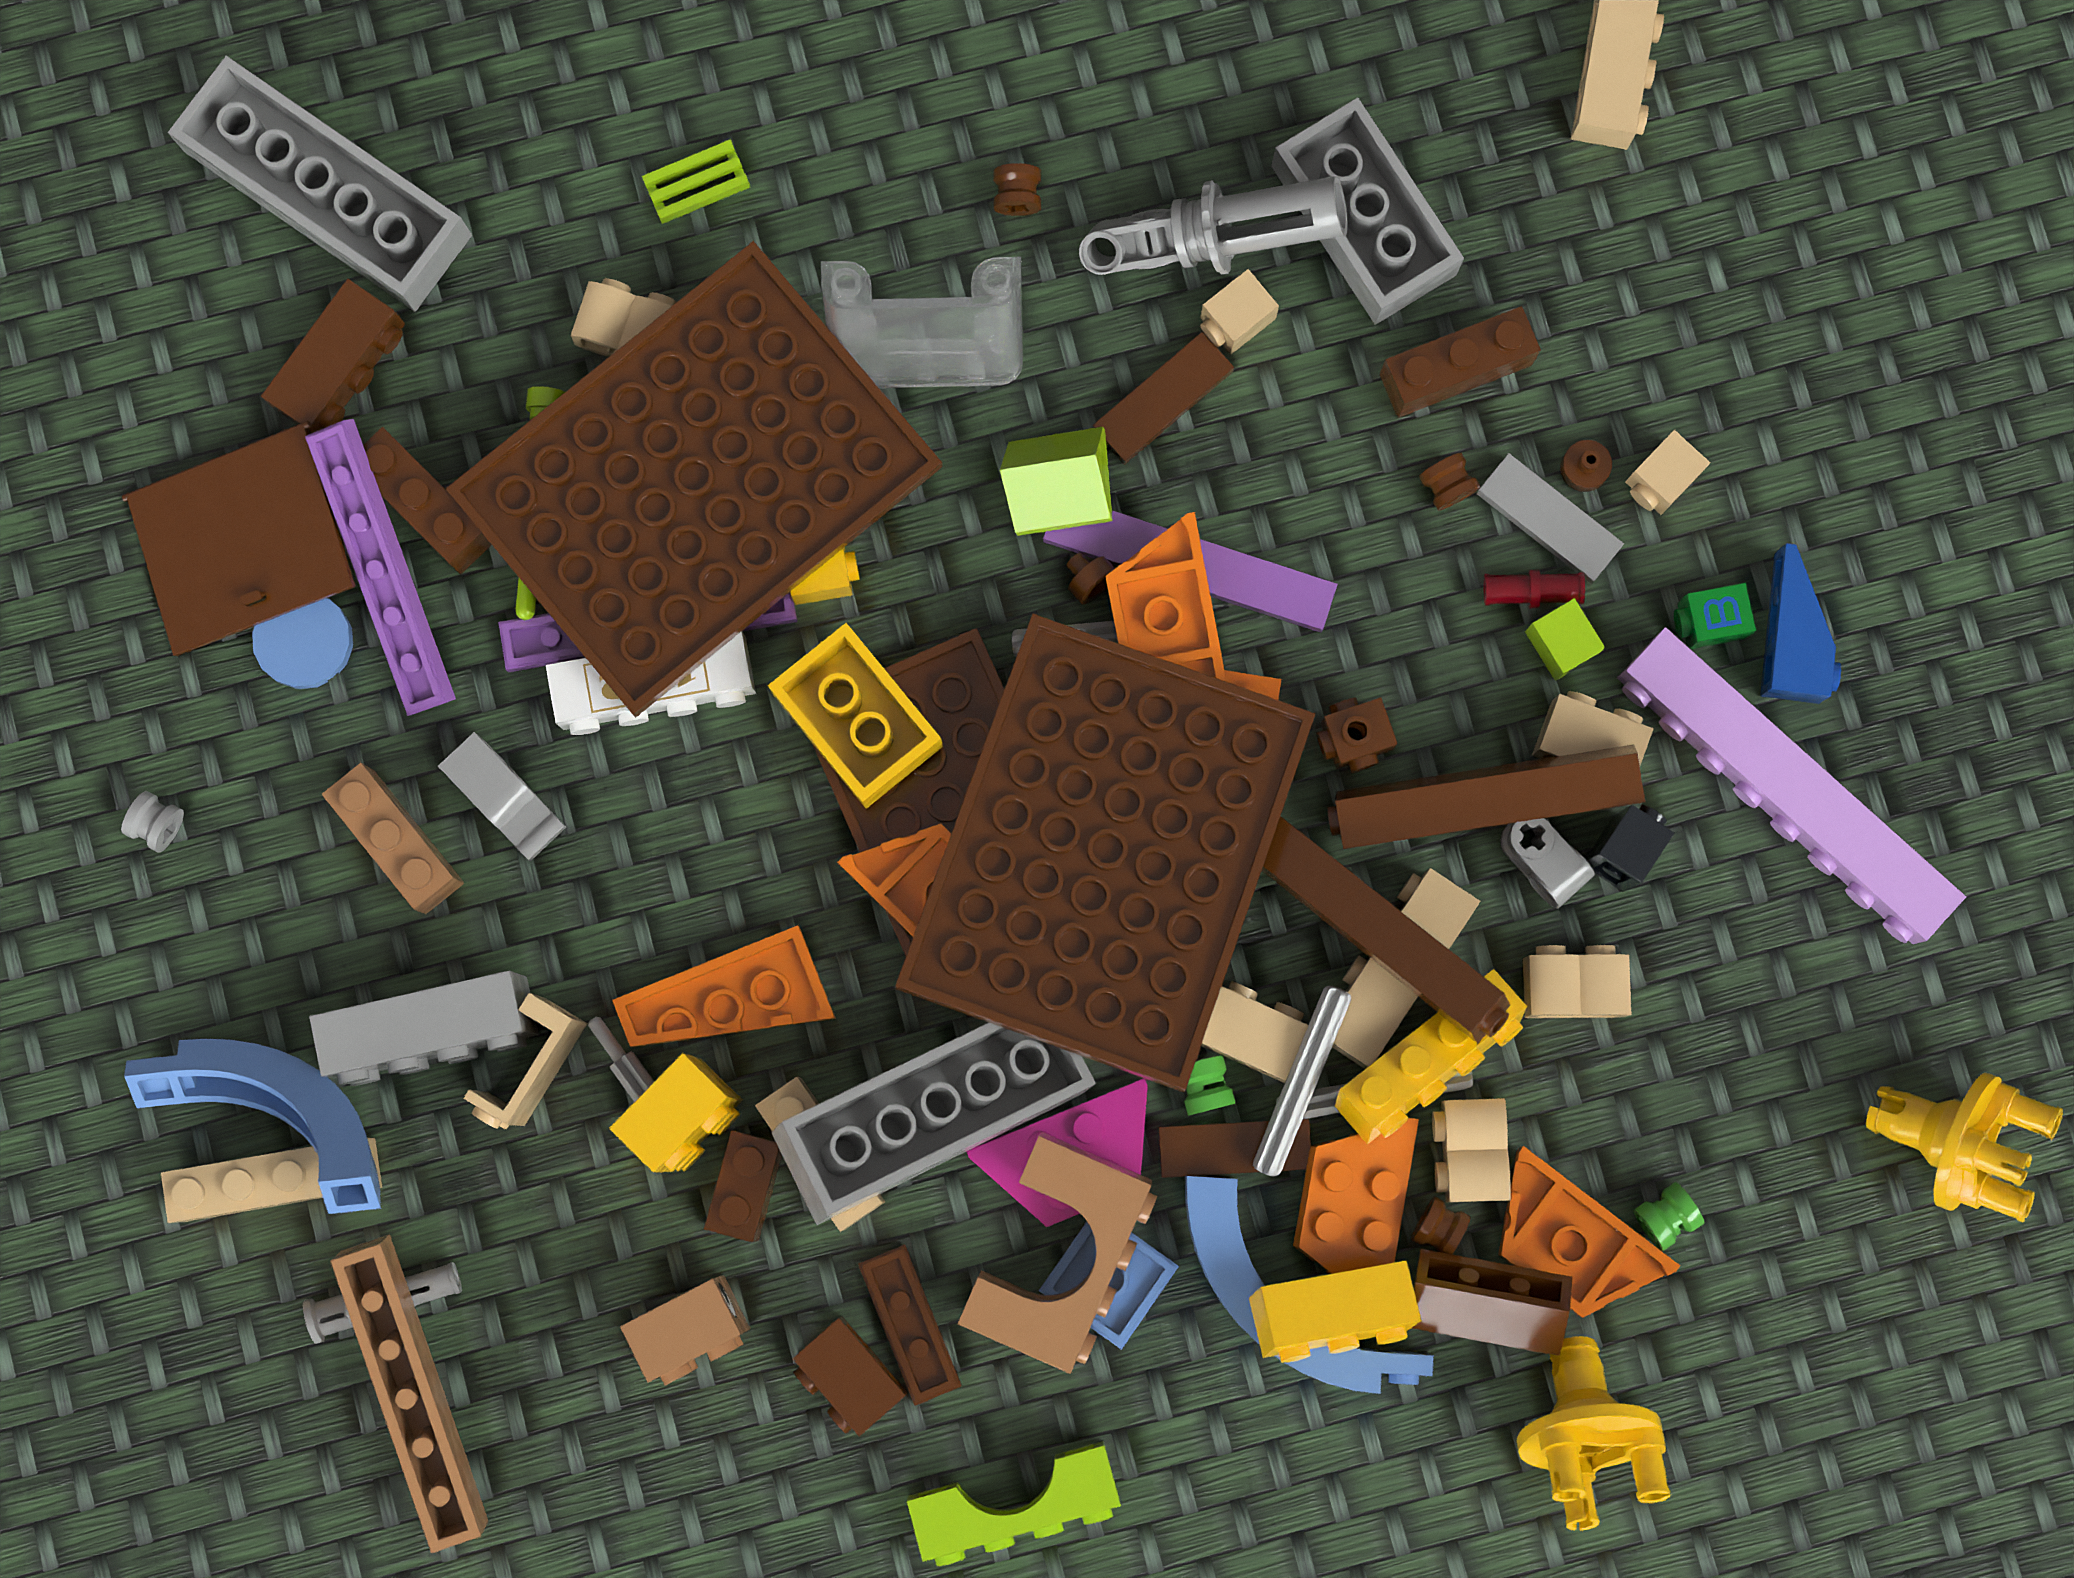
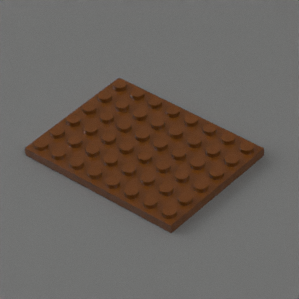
[446,241,943,718]
[895,614,1316,1092]

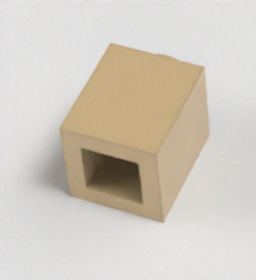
[1200,269,1279,354]
[1625,430,1710,515]

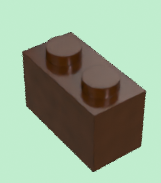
[704,1130,782,1243]
[793,1316,908,1437]

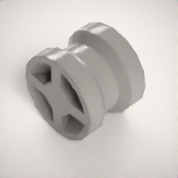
[121,791,184,853]

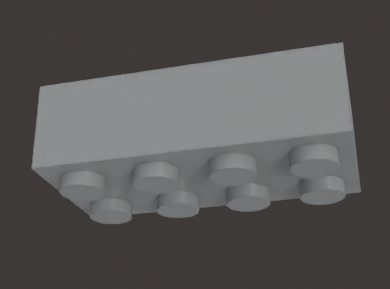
[1271,98,1464,325]
[309,971,539,1086]

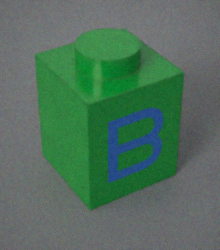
[1674,583,1756,649]

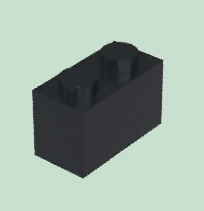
[1585,804,1675,892]

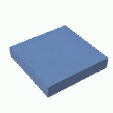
[1039,1222,1179,1350]

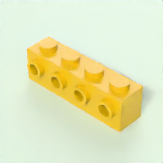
[1335,969,1527,1144]

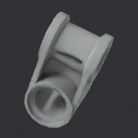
[1500,818,1595,909]

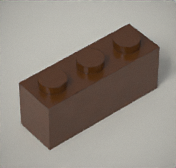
[261,278,405,434]
[1379,306,1541,418]
[363,427,492,575]
[1412,1249,1573,1356]

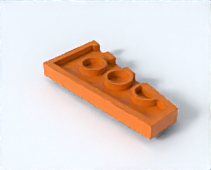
[612,925,836,1047]

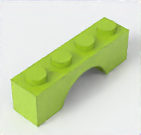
[907,1441,1121,1566]

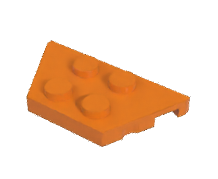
[1105,512,1227,682]
[838,823,951,937]
[1293,1118,1419,1274]
[1498,1146,1680,1318]

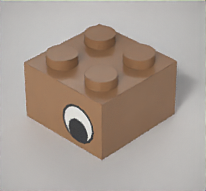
[620,1275,750,1385]

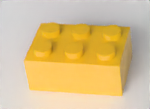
[767,623,943,809]
[609,1053,743,1172]

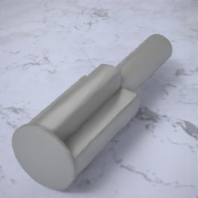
[588,1017,654,1102]

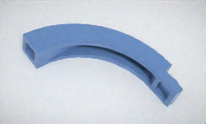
[124,1039,381,1214]
[1185,1176,1433,1394]

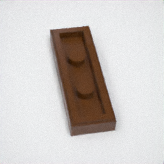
[1093,332,1234,465]
[1158,1119,1311,1178]
[858,1244,962,1406]

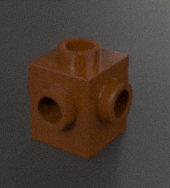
[1316,697,1398,773]

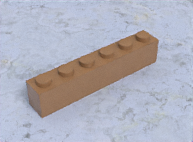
[331,1234,488,1553]

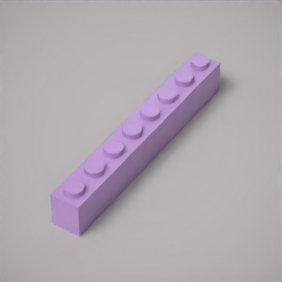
[1617,627,1966,944]

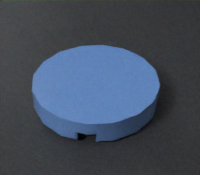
[252,598,353,689]

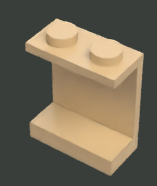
[464,993,588,1129]

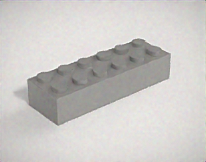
[168,56,472,312]
[772,1023,1096,1225]

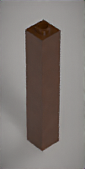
[1327,744,1645,849]
[1261,816,1510,1044]

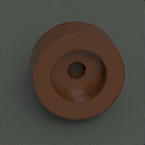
[1560,440,1612,492]
[1066,552,1115,605]

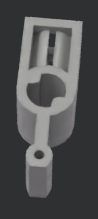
[438,732,566,861]

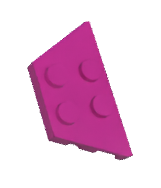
[966,1078,1148,1227]

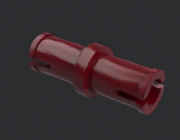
[1483,569,1585,608]

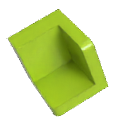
[1525,598,1604,681]

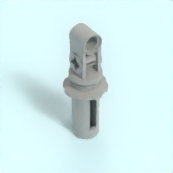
[1079,176,1347,275]

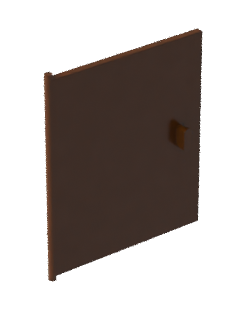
[122,421,355,656]

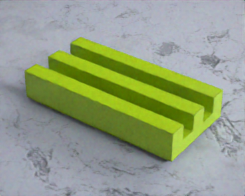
[642,139,750,224]

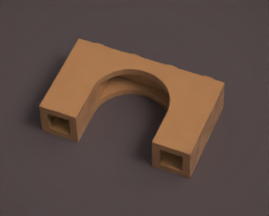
[958,1132,1157,1374]

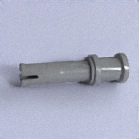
[303,1262,462,1344]

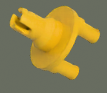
[1866,1073,2063,1222]
[1517,1336,1671,1530]

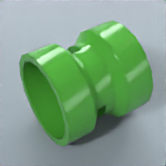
[1184,1055,1236,1116]
[1633,1182,1705,1251]

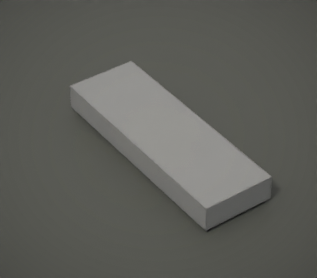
[1476,453,1624,584]

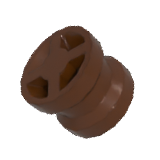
[994,163,1041,216]
[1419,452,1481,511]
[1411,1196,1471,1254]

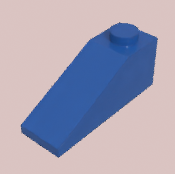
[1760,543,1841,704]

